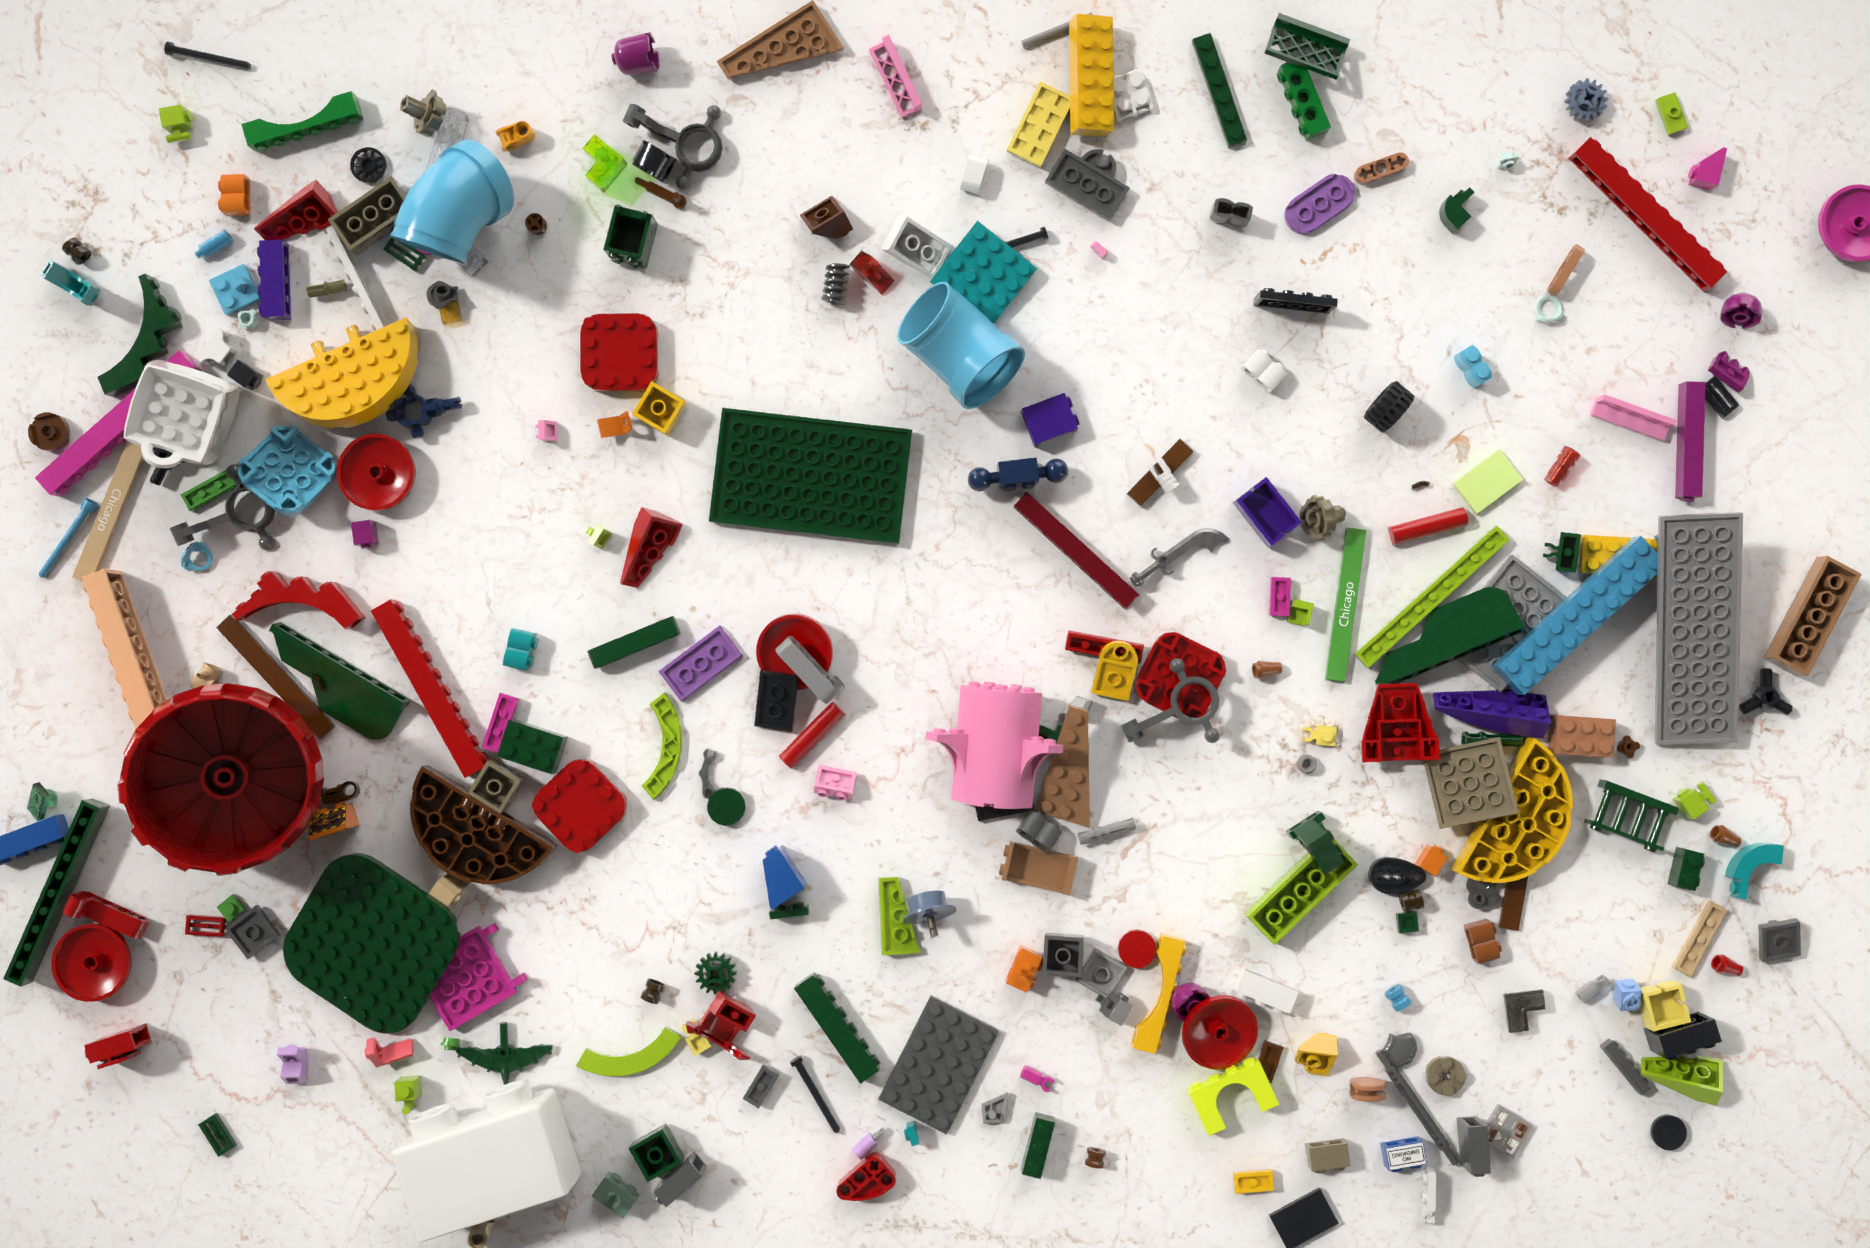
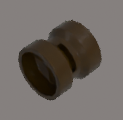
[62,237,91,265]
[1399,890,1424,913]
[640,978,665,1004]

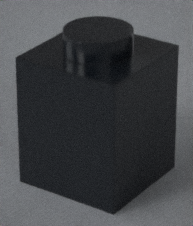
[227,360,263,391]

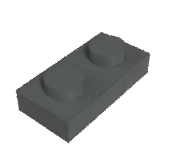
[742,1064,779,1109]

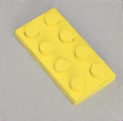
[1007,82,1070,168]

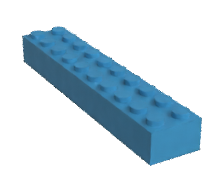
[1491,536,1658,695]

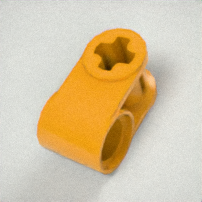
[495,121,536,152]

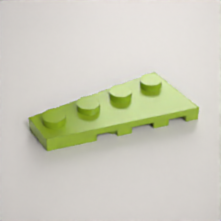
[878,876,920,956]

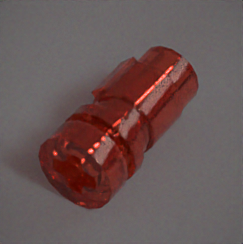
[1544,446,1581,487]

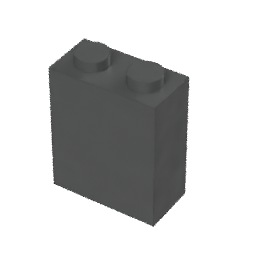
[1457,1116,1491,1177]
[653,1151,707,1207]

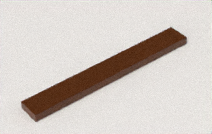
[216,614,336,739]

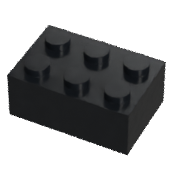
[1643,1012,1722,1060]

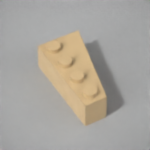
[428,874,471,910]

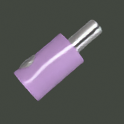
[852,1127,885,1160]

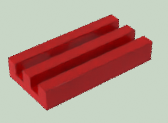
[185,914,227,937]

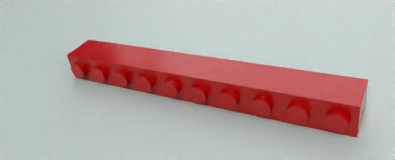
[1568,137,1727,292]
[371,599,489,778]

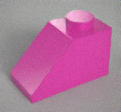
[1688,147,1727,190]

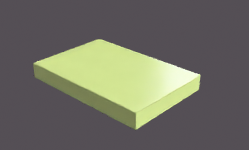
[1452,449,1523,514]

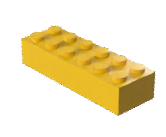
[1069,13,1114,137]

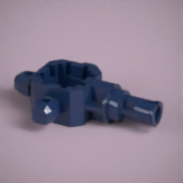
[386,384,462,439]

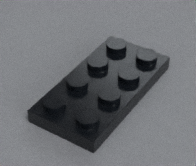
[1253,288,1338,314]

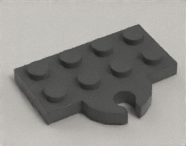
[1045,149,1130,222]

